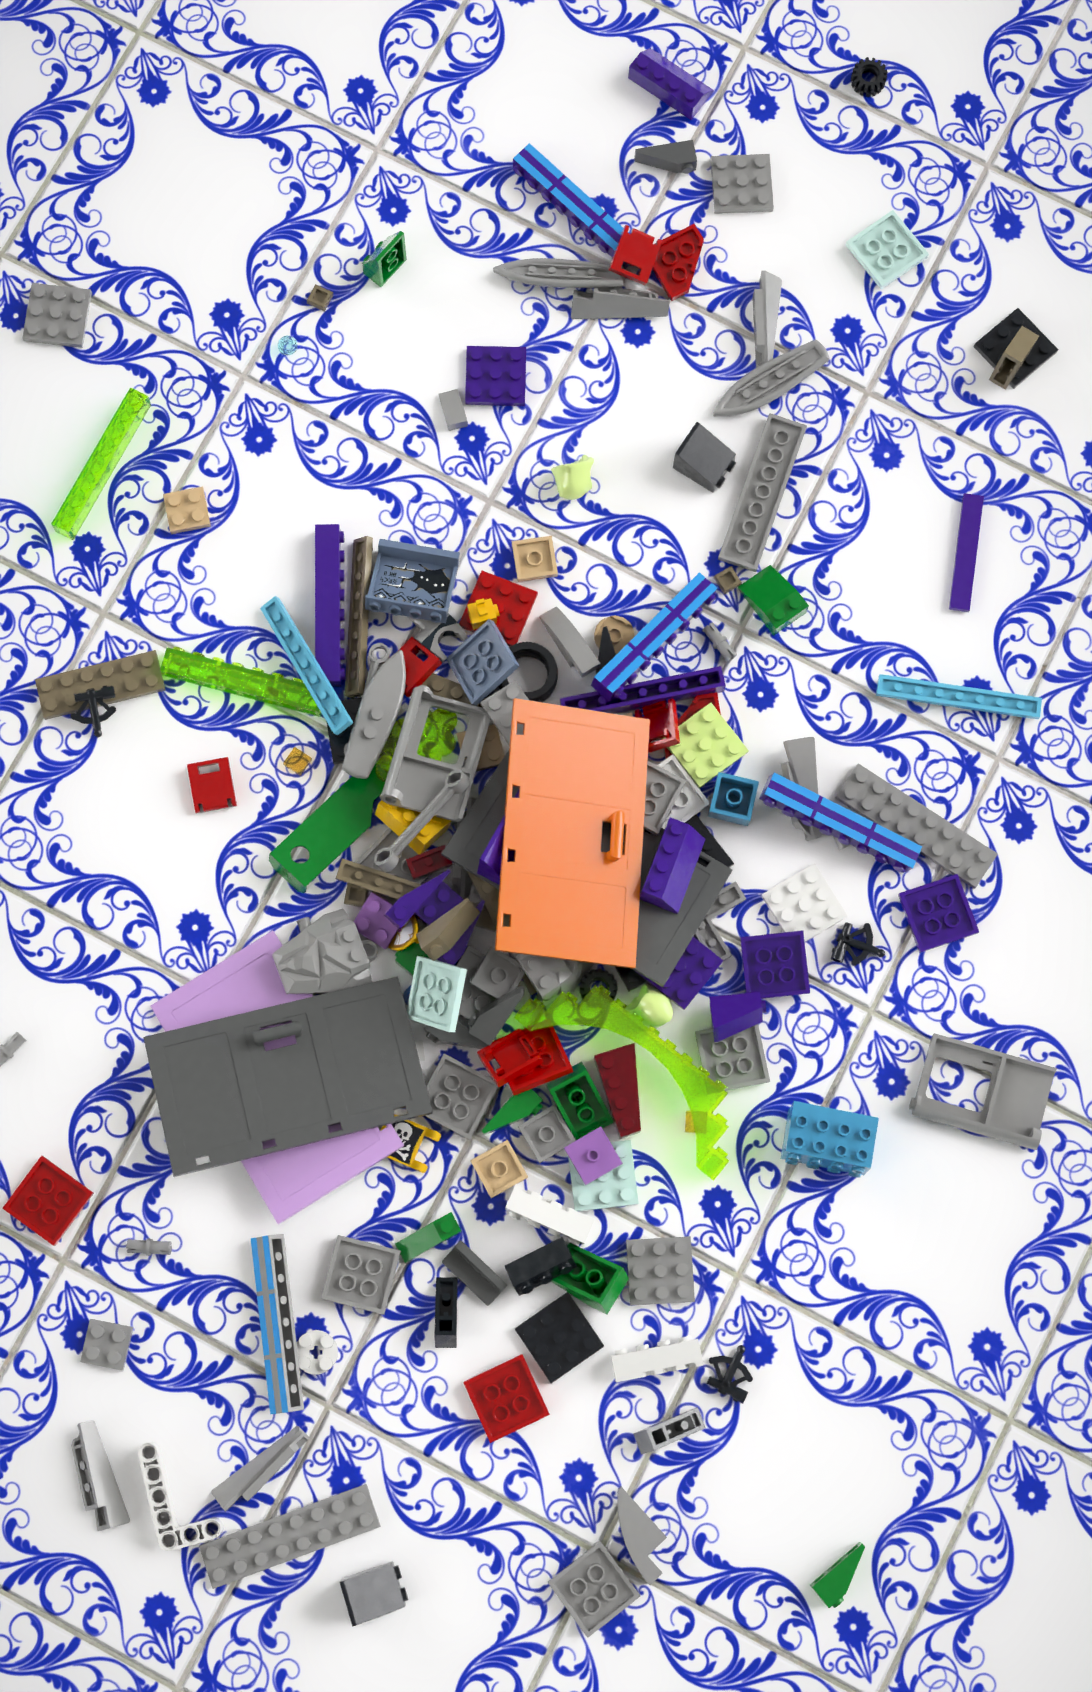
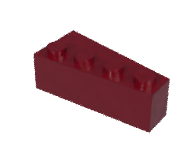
[593,1043,641,1139]

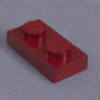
[406,844,453,880]

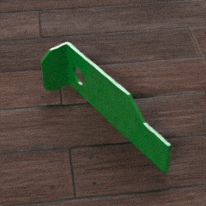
[269,763,387,893]

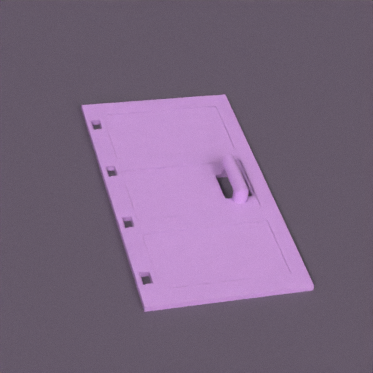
[150,930,404,1225]

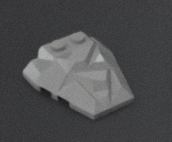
[272,908,372,994]
[510,953,594,1013]

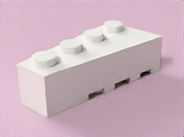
[505,1184,595,1246]
[611,1336,704,1382]

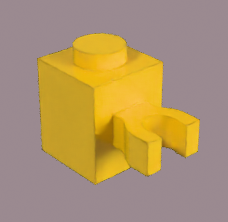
[467,598,500,630]

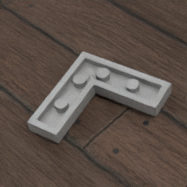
[694,881,746,961]

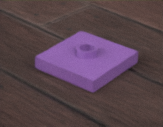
[564,1126,623,1186]

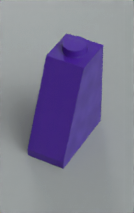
[709,992,766,1042]

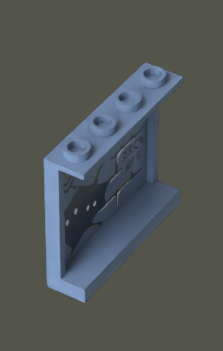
[365,539,460,623]

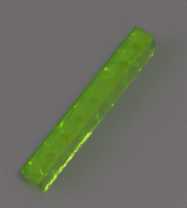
[51,387,151,540]
[160,647,321,717]

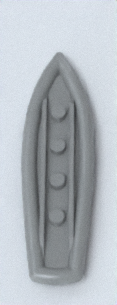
[493,258,626,288]
[713,339,830,417]
[342,650,406,779]

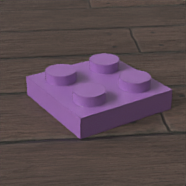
[353,891,399,949]

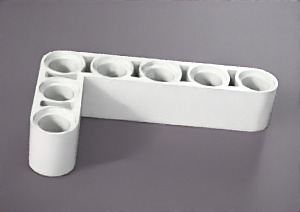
[138,1441,224,1551]

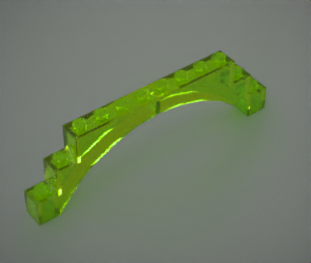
[513,985,729,1181]

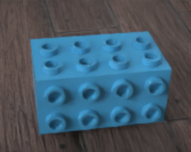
[780,1101,879,1178]

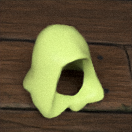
[551,455,594,500]
[625,984,673,1032]

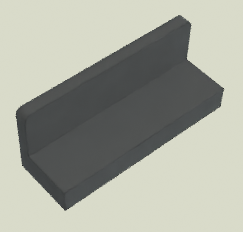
[442,1240,507,1306]

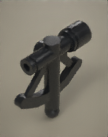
[70,685,116,737]
[831,922,885,966]
[706,1345,753,1404]

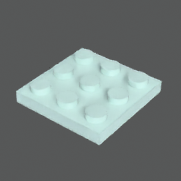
[845,210,929,290]
[407,956,467,1032]
[568,1140,639,1212]

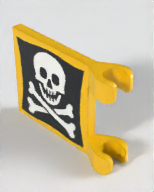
[380,1114,441,1173]

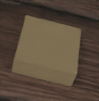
[307,284,334,312]
[714,566,742,595]
[344,883,368,907]

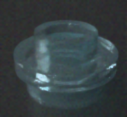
[278,335,298,356]

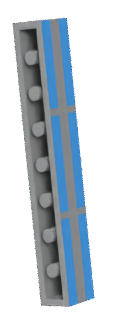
[251,1234,304,1415]

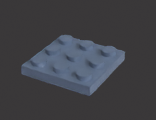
[446,619,520,706]

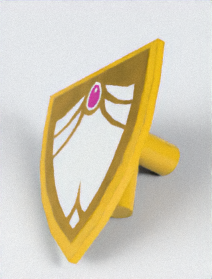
[388,914,419,951]

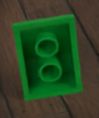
[362,231,407,287]
[738,565,809,636]
[545,1061,614,1140]
[551,1243,629,1315]

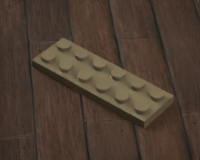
[35,650,166,720]

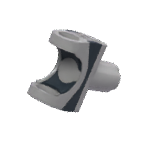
[408,613,468,663]

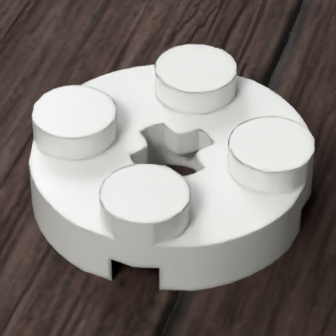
[297,1330,338,1375]

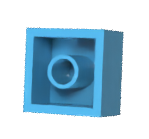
[708,772,759,826]

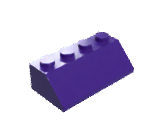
[628,48,714,120]
[477,790,519,885]
[640,817,705,914]

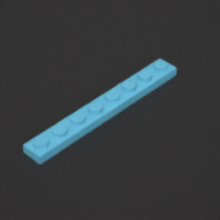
[260,596,353,735]
[876,674,1042,720]

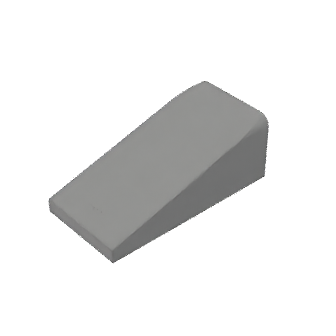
[438,389,468,431]

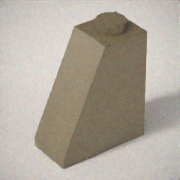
[989,326,1039,390]

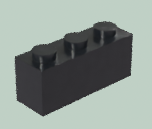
[504,1237,577,1296]

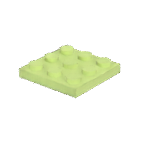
[662,703,749,789]

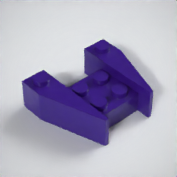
[384,869,485,965]

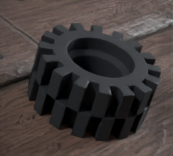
[851,57,888,97]
[579,968,618,1008]

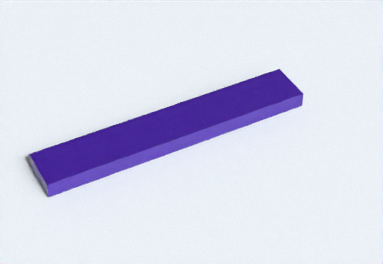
[948,493,984,613]

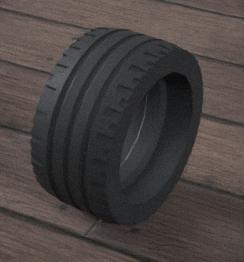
[498,642,558,703]

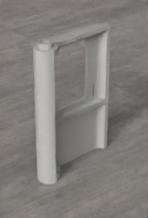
[381,685,491,821]
[909,1033,1057,1150]

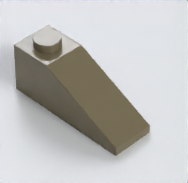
[416,898,480,961]

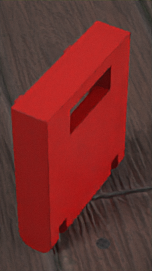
[609,225,662,286]
[398,637,442,697]
[634,698,680,753]
[187,757,237,814]
[477,1029,543,1088]

